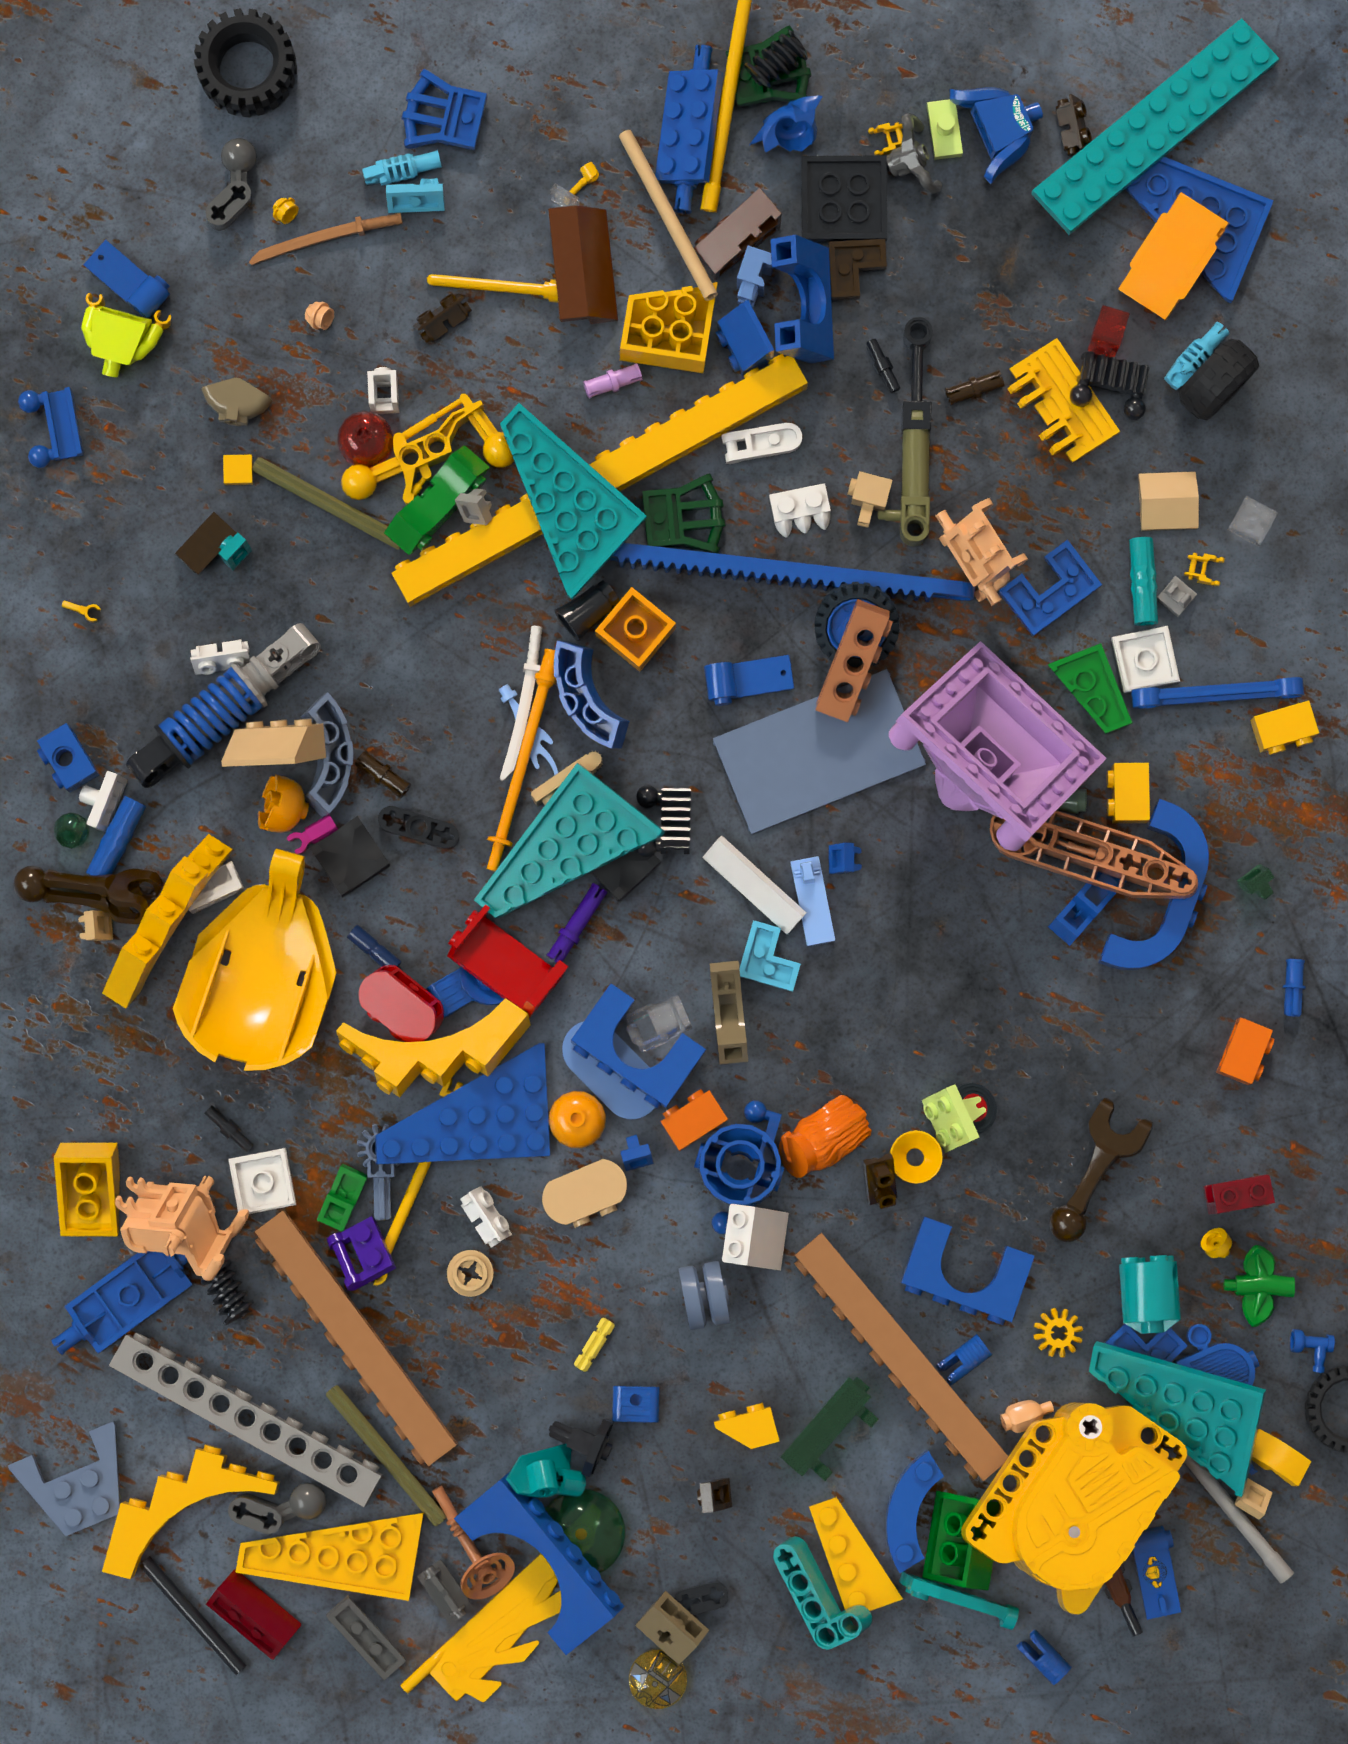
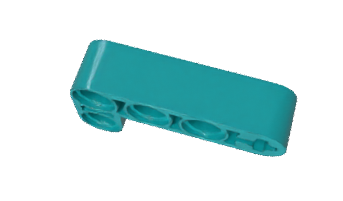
[773,1536,872,1650]

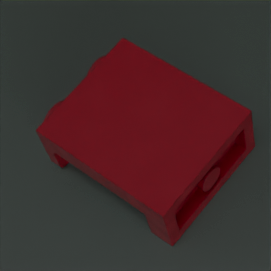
[1203,1174,1275,1215]

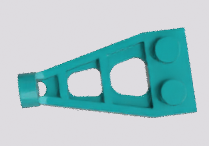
[899,1572,1019,1630]

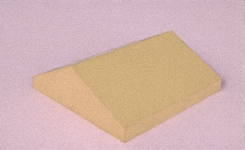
[1138,472,1199,531]

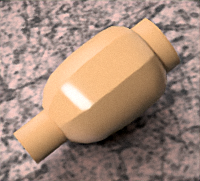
[1000,1400,1054,1433]

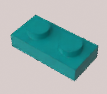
[218,532,252,571]

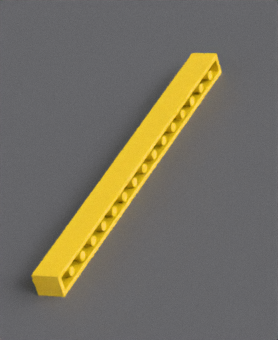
[392,354,808,607]

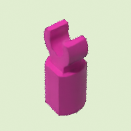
[287,814,338,855]

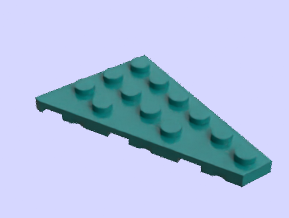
[500,403,647,600]
[474,763,665,918]
[1089,1341,1266,1497]

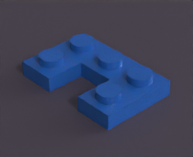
[998,539,1102,637]

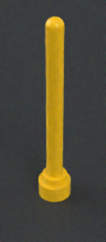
[427,274,558,303]

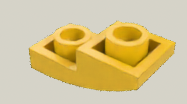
[1251,1429,1311,1486]

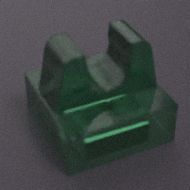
[1237,864,1275,900]

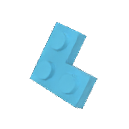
[739,920,801,992]

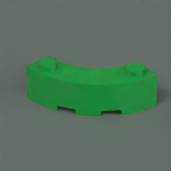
[384,445,490,555]

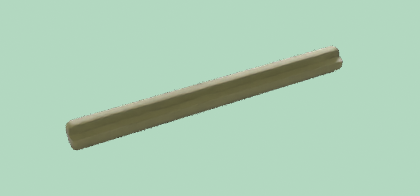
[252,457,400,549]
[326,1385,446,1526]

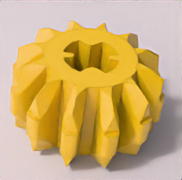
[1033,1308,1083,1358]

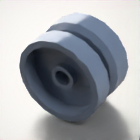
[679,1261,730,1330]

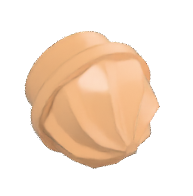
[305,302,334,330]

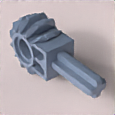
[357,1124,400,1220]

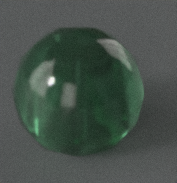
[54,813,89,849]

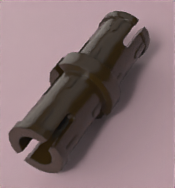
[945,369,1005,405]
[355,750,411,799]

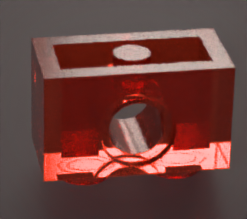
[1087,305,1130,357]

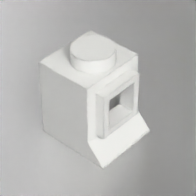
[367,367,400,414]

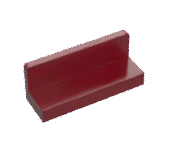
[206,1569,301,1660]

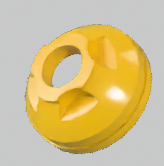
[890,1130,943,1184]

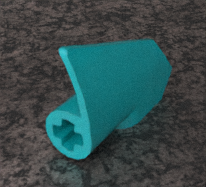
[506,1444,586,1498]

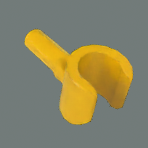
[567,162,599,199]
[62,600,101,623]

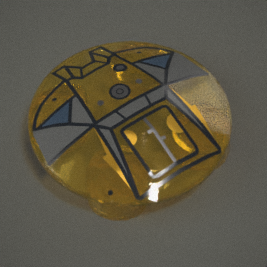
[629,1649,687,1709]

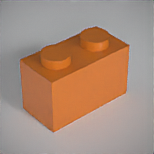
[1216,1017,1275,1085]
[660,1089,728,1151]

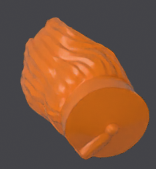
[779,1095,872,1178]

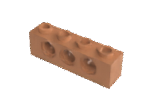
[815,599,893,722]

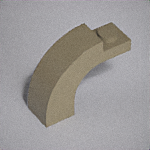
[710,961,748,1064]

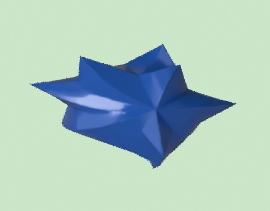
[750,95,823,153]

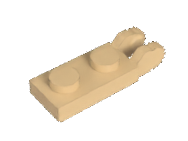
[531,751,603,806]

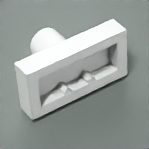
[79,771,128,833]

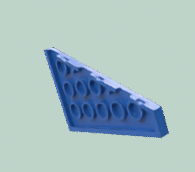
[1126,157,1273,303]
[375,1043,550,1165]

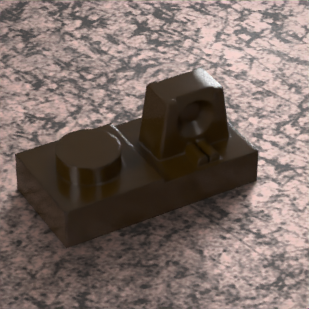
[697,1478,732,1513]

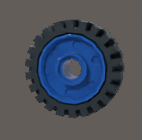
[814,582,900,667]

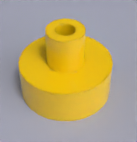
[1201,1228,1232,1258]

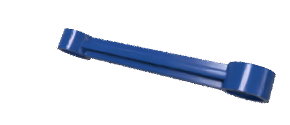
[1131,677,1304,709]

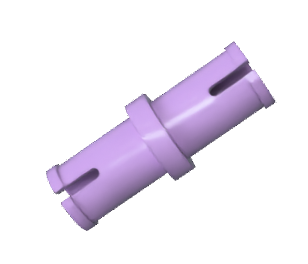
[583,363,643,399]

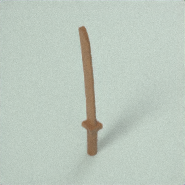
[249,212,403,265]

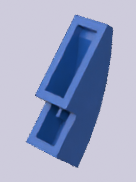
[1048,872,1126,946]

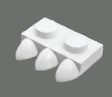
[769,483,831,538]

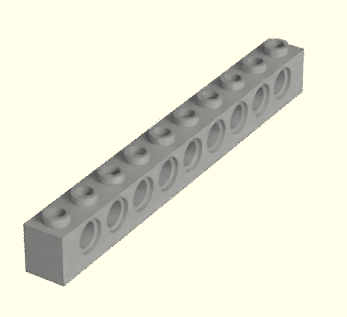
[109,1332,383,1507]

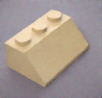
[221,719,326,767]

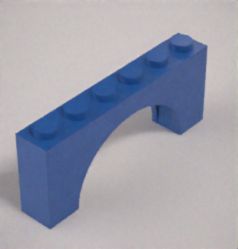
[454,1472,624,1655]

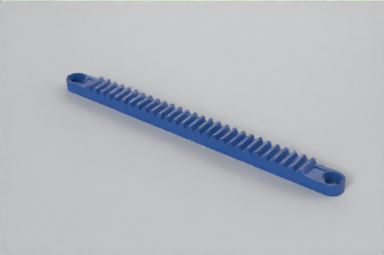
[609,543,975,602]

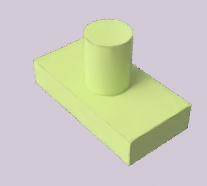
[927,99,963,160]

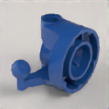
[694,1100,785,1234]

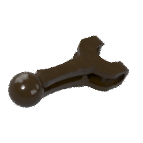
[14,866,163,924]
[1049,1098,1153,1242]

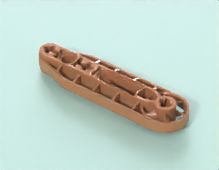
[990,811,1198,899]

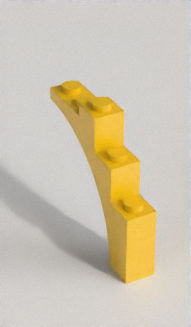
[102,834,232,1008]
[336,998,531,1098]
[102,1444,280,1579]

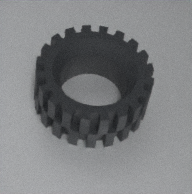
[194,8,297,117]

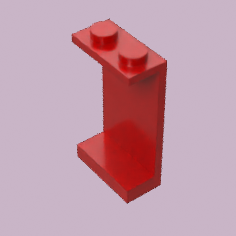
[447,904,569,1018]

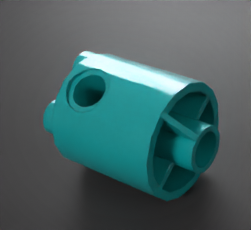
[1119,1255,1181,1334]

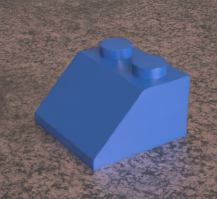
[715,300,774,378]

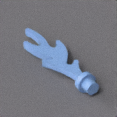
[498,684,558,776]

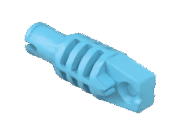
[362,150,442,186]
[1164,322,1230,390]

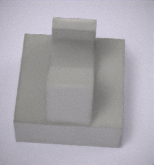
[455,488,492,525]
[1157,576,1197,617]

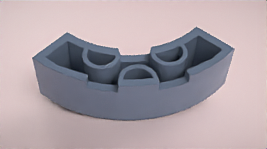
[301,692,353,817]

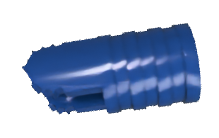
[936,1334,992,1386]
[1017,1629,1072,1685]

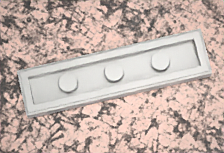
[702,836,806,934]

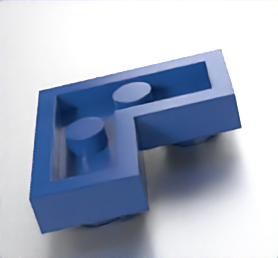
[1104,1324,1187,1362]

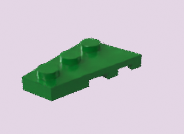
[1048,643,1133,734]

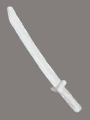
[500,626,542,781]

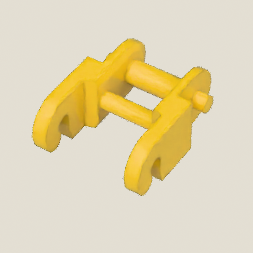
[868,122,903,155]
[1184,553,1225,586]

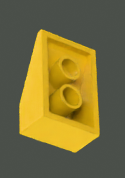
[54,1143,120,1236]

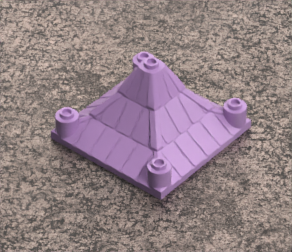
[889,641,1107,851]

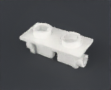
[190,639,250,675]
[460,1186,512,1248]

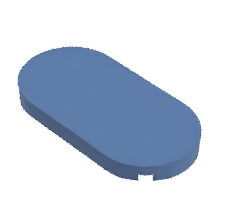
[562,1021,655,1119]

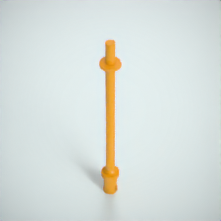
[486,649,557,872]

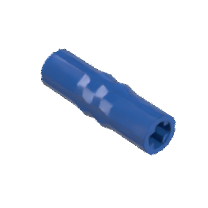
[86,796,146,875]

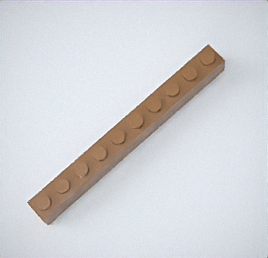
[255,1211,458,1466]
[794,1233,1009,1481]

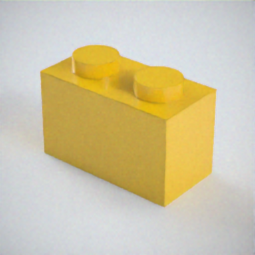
[1250,701,1319,755]
[1106,763,1150,823]

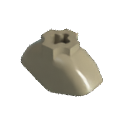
[201,378,273,426]

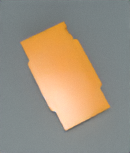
[1118,192,1230,320]

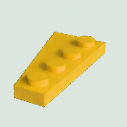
[809,1497,903,1618]

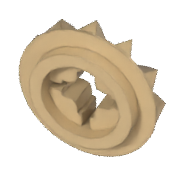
[447,1250,494,1297]

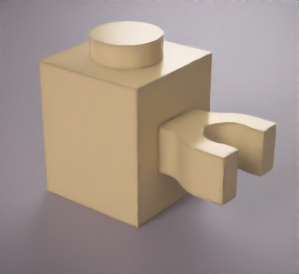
[847,471,892,528]

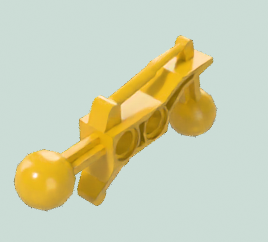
[341,394,514,505]

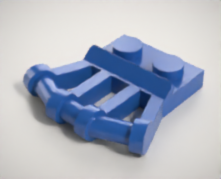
[401,69,487,150]

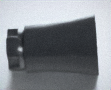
[554,580,620,642]

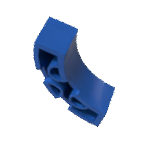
[554,640,630,749]
[885,1450,944,1573]

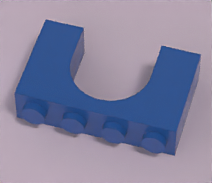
[771,234,834,364]
[571,984,706,1109]
[900,1217,1034,1325]

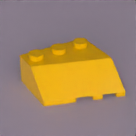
[620,282,718,374]

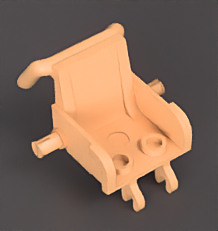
[935,498,1028,606]
[115,1176,249,1281]

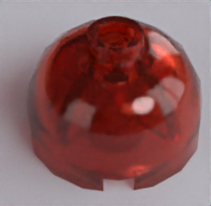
[337,411,393,468]

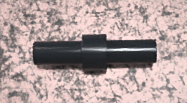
[866,338,901,393]
[204,1106,254,1153]

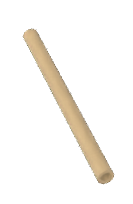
[619,130,718,301]

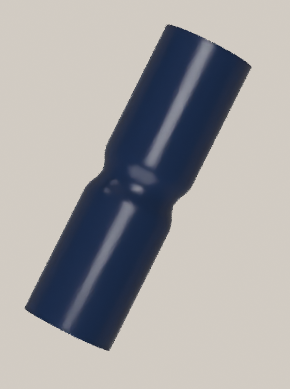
[347,925,402,967]

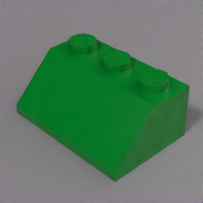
[922,1491,1000,1590]

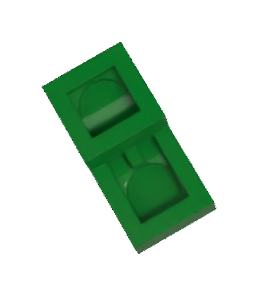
[317,1164,368,1232]

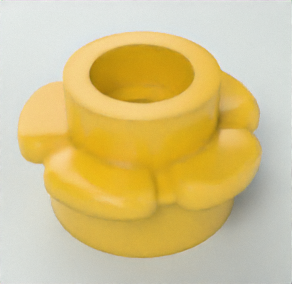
[273,197,299,224]

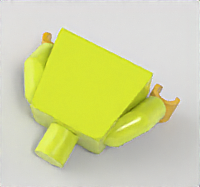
[81,293,171,377]

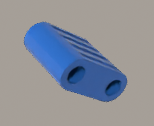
[426,967,474,1019]
[612,1386,660,1422]

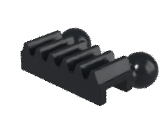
[1070,351,1150,420]
[636,785,691,857]

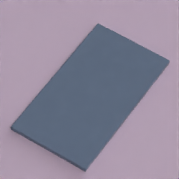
[713,669,926,835]

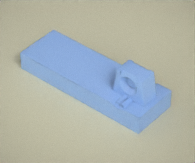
[790,856,835,947]

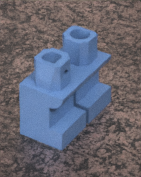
[737,246,773,308]

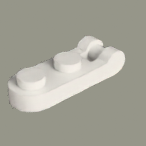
[721,423,802,464]

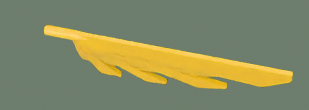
[400,1505,600,1702]

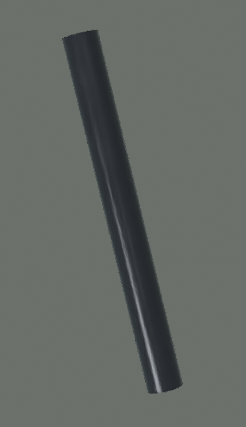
[139,1556,247,1675]

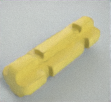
[574,1318,615,1372]

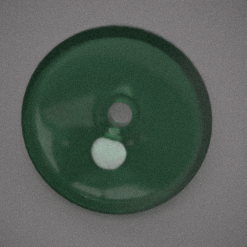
[545,1489,625,1573]

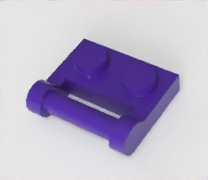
[327,1216,396,1291]

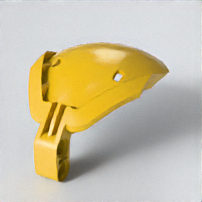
[173,848,336,1071]

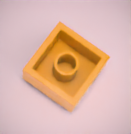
[595,587,676,672]

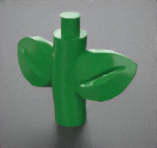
[1223,1245,1295,1327]

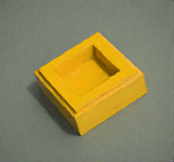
[223,455,253,485]

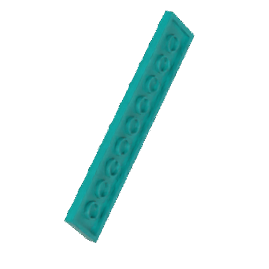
[1031,18,1279,235]

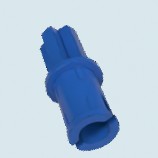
[1282,959,1306,1017]

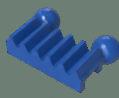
[18,387,84,468]

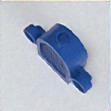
[1173,1324,1260,1385]

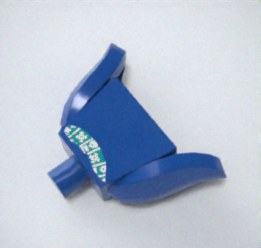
[949,87,1043,184]

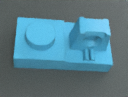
[386,178,445,213]

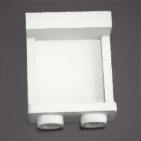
[722,1204,789,1271]

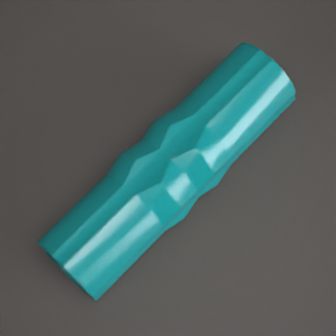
[1129,537,1158,626]

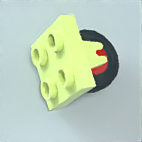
[921,1083,997,1153]

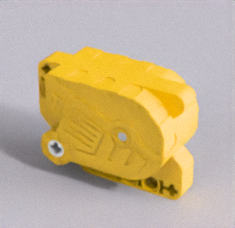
[961,1402,1187,1614]

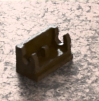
[174,512,237,575]

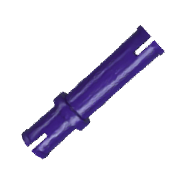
[546,883,608,963]

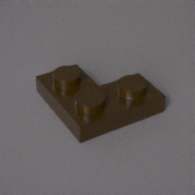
[828,239,887,300]

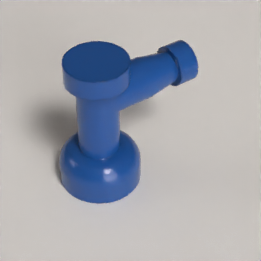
[1290,1329,1335,1373]

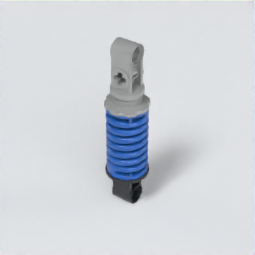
[126,623,321,788]

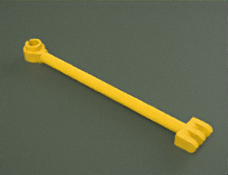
[370,1078,463,1285]

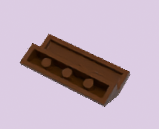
[548,205,618,324]

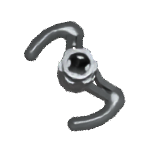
[886,113,942,194]

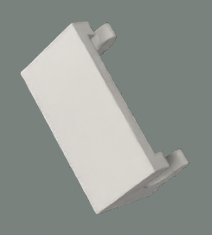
[189,861,245,914]

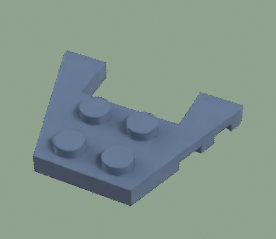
[8,1421,121,1536]

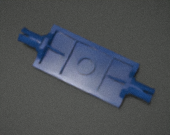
[655,45,723,214]
[51,1251,194,1355]

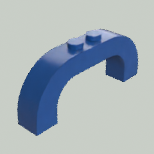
[1098,799,1209,970]

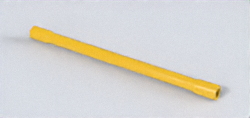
[700,0,752,213]

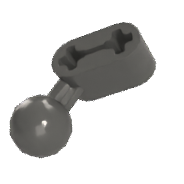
[206,138,257,231]
[228,1483,326,1534]

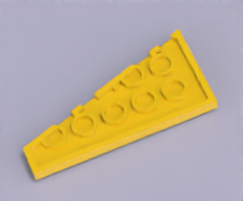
[236,1513,424,1601]

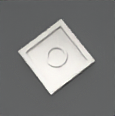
[1111,626,1180,694]
[228,1148,297,1214]

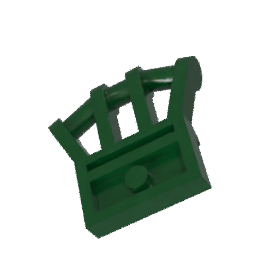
[726,25,812,108]
[642,473,726,554]

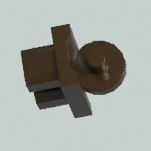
[863,1153,897,1209]

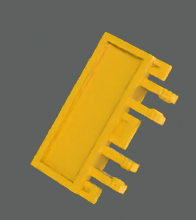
[1007,338,1120,463]

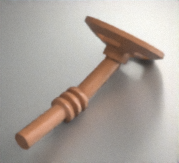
[432,1486,515,1600]

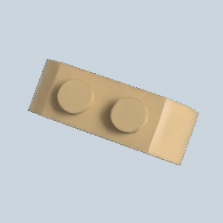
[542,1159,627,1228]

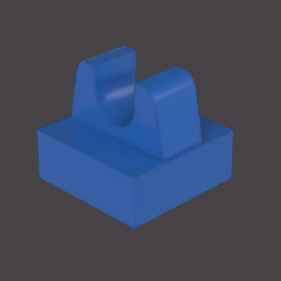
[829,843,862,874]
[620,1135,654,1171]

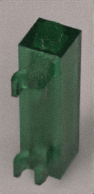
[780,1377,879,1481]

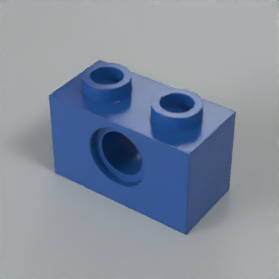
[37,723,100,793]

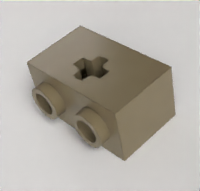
[635,1591,709,1665]

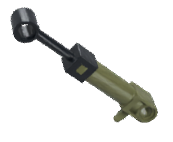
[878,317,933,547]

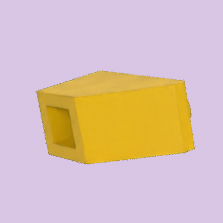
[714,1403,780,1449]

